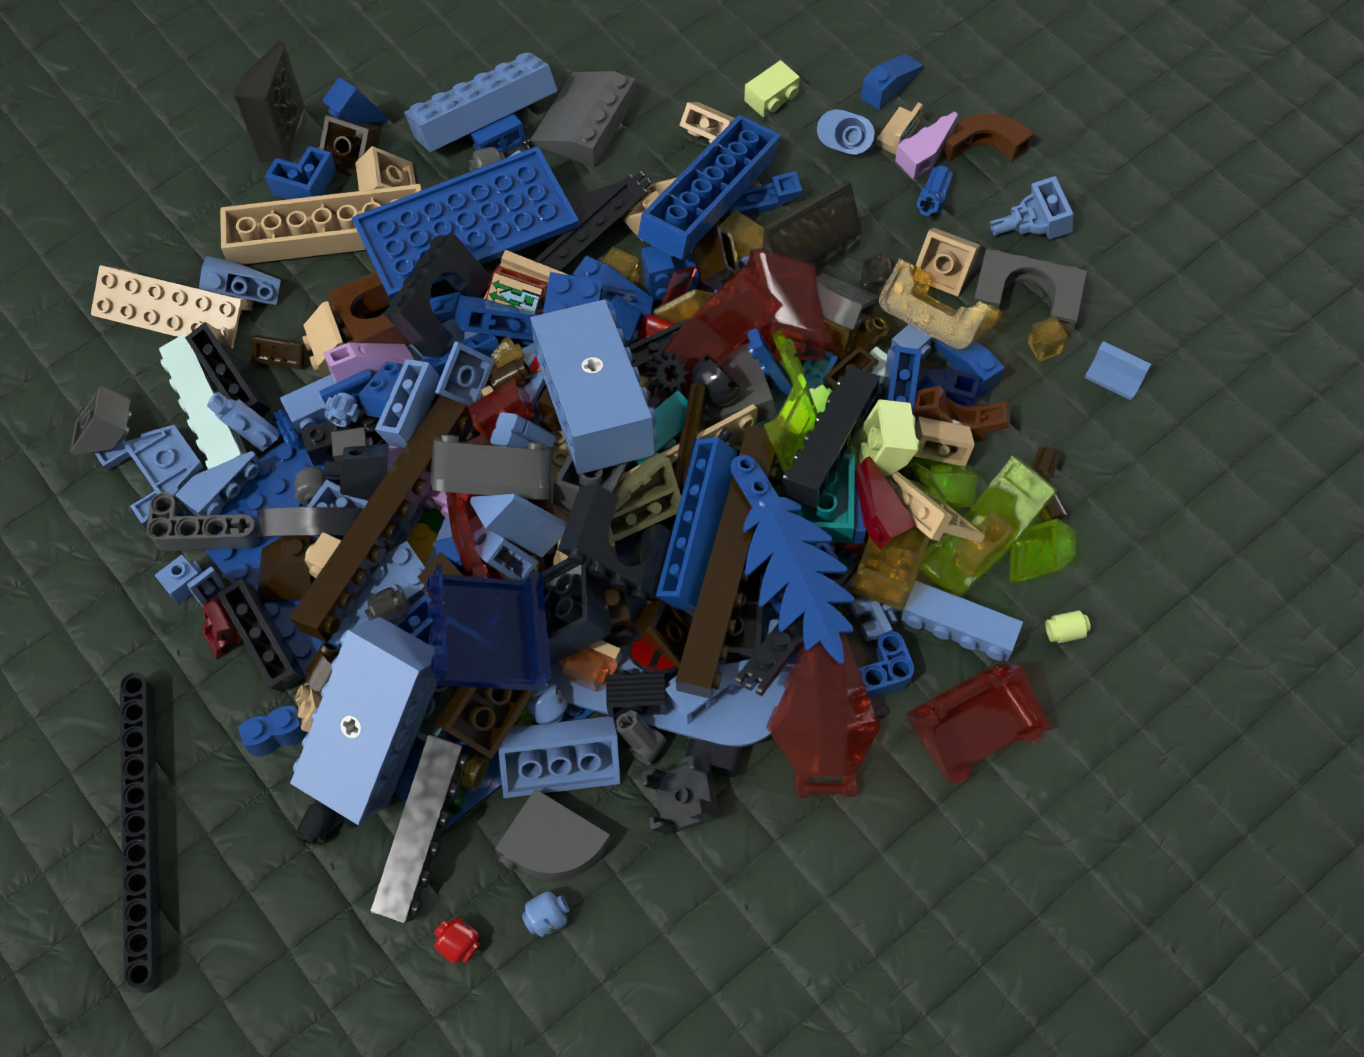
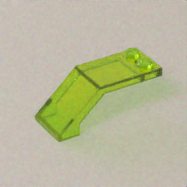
[764,330,818,473]
[915,455,1058,598]

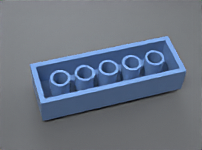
[404,53,557,152]

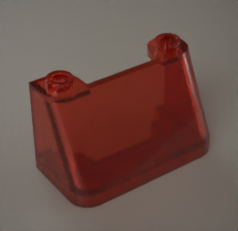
[744,249,831,361]
[906,663,1051,784]

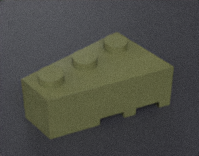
[609,452,681,544]

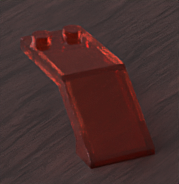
[642,267,783,401]

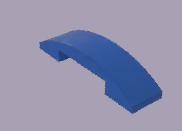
[721,171,802,218]

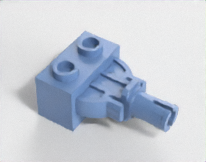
[989,176,1074,240]

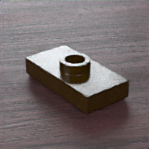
[251,335,305,369]

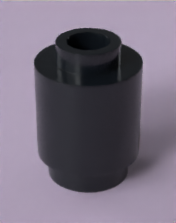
[296,799,336,846]

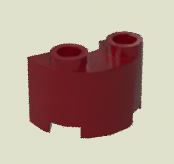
[203,598,242,660]

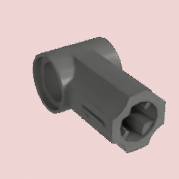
[616,710,667,765]

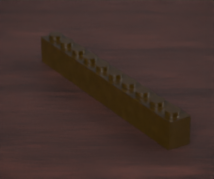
[289,396,474,643]
[675,425,784,699]

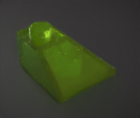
[906,459,978,510]
[1010,519,1076,583]

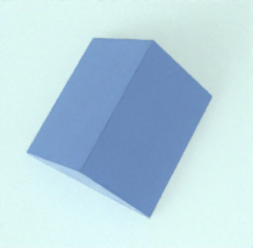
[435,341,495,410]

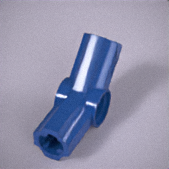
[916,165,953,216]

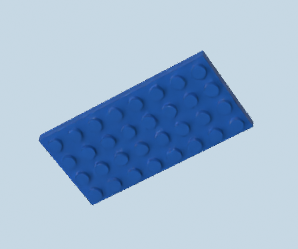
[351,146,579,300]

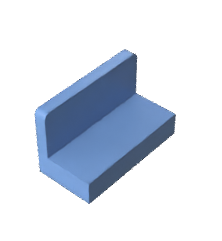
[1085,341,1151,400]

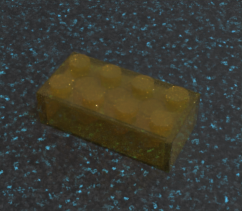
[850,527,930,611]

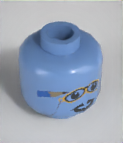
[526,680,567,724]
[522,891,570,937]

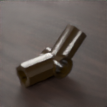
[1022,446,1066,526]

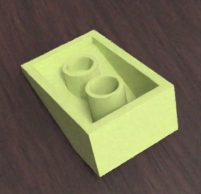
[850,399,919,484]

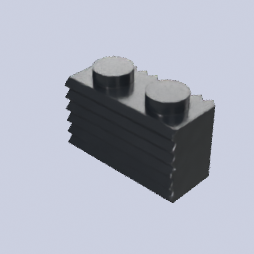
[606,670,667,717]

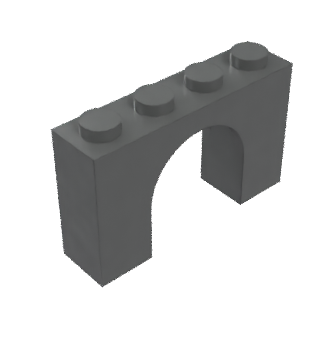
[971,249,1087,335]

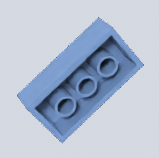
[332,541,436,649]

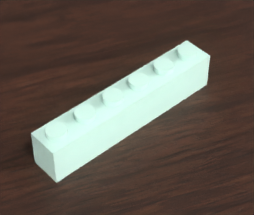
[159,333,248,469]

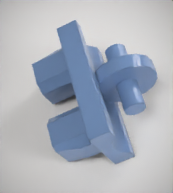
[850,586,900,641]

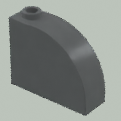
[807,273,879,330]
[702,343,777,427]
[495,789,611,880]

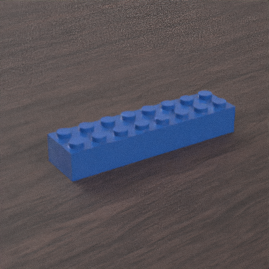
[637,115,781,260]

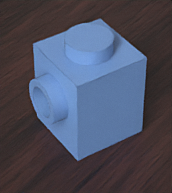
[891,320,933,360]
[155,555,203,605]

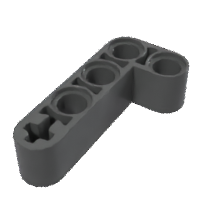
[147,492,261,551]

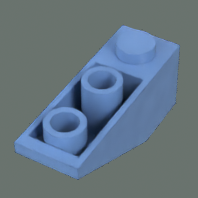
[199,256,281,305]
[175,451,262,516]

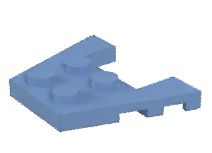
[94,425,203,528]

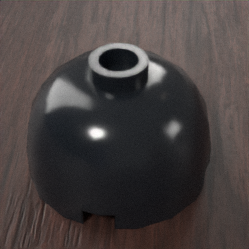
[691,353,744,407]

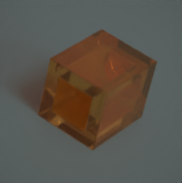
[562,649,610,692]

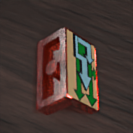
[486,266,548,313]

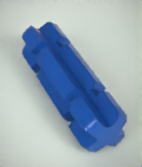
[272,409,301,449]

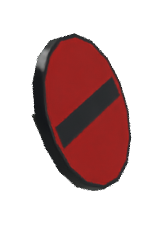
[629,637,678,674]

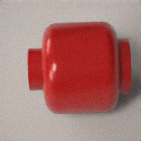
[434,917,480,964]

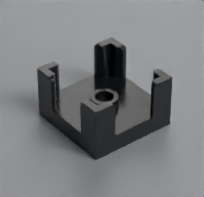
[641,755,719,835]

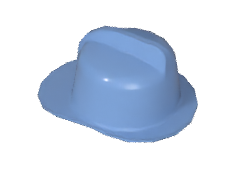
[817,109,875,155]

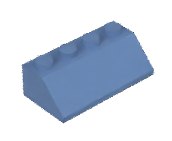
[498,716,620,798]

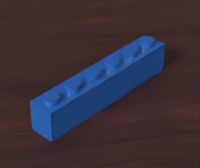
[656,437,737,609]

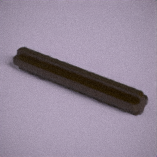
[674,383,705,490]

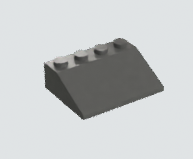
[530,71,636,167]

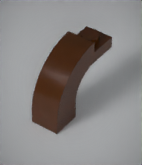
[943,113,1034,162]
[913,386,1011,441]

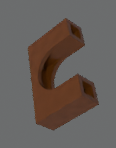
[327,272,410,345]

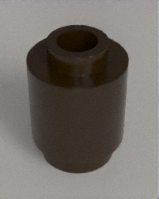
[853,317,888,353]
[490,358,533,395]

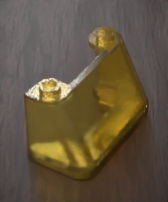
[879,259,1003,350]

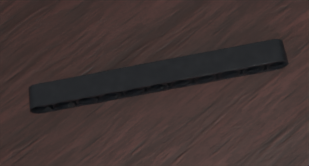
[120,672,161,993]

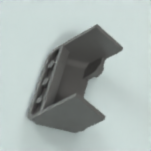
[430,435,550,499]

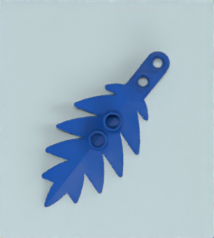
[730,455,854,665]

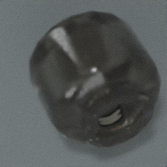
[365,586,411,625]

